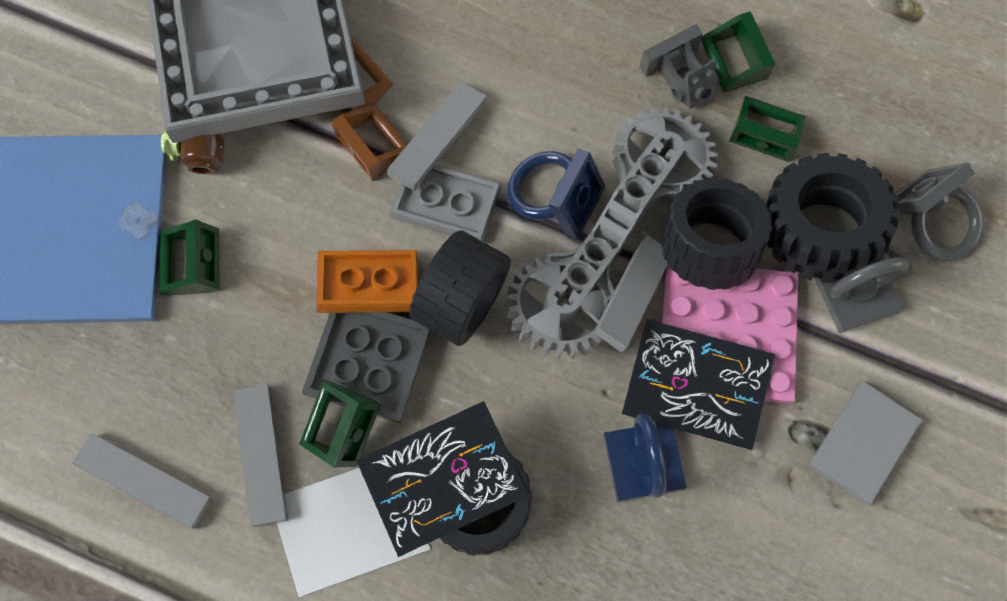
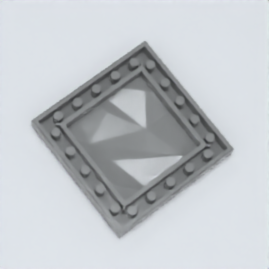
[147,0,365,143]

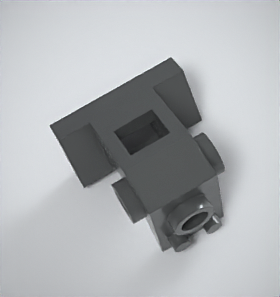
[639,24,718,109]

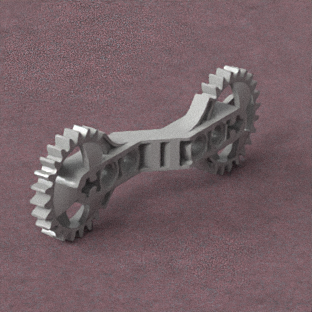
[505,107,718,360]

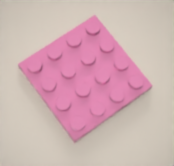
[661,264,798,404]

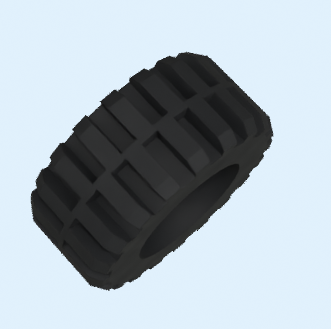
[767,153,900,284]

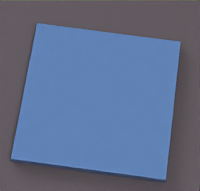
[0,135,167,324]

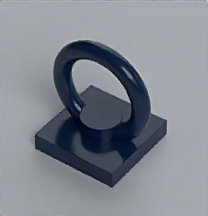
[507,149,606,240]
[603,412,687,502]

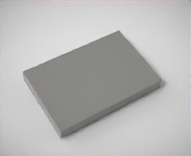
[389,165,501,241]
[807,381,922,506]

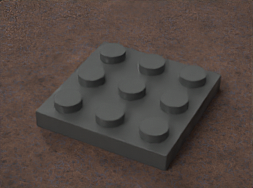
[302,312,431,424]

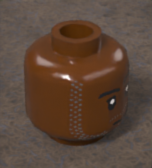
[180,134,224,175]

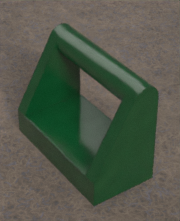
[701,11,775,92]
[729,96,805,162]
[159,219,219,296]
[299,380,381,468]

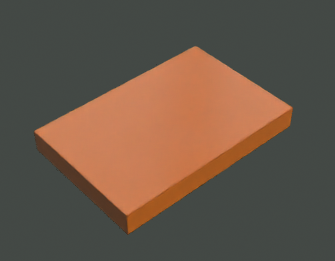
[316,250,418,313]

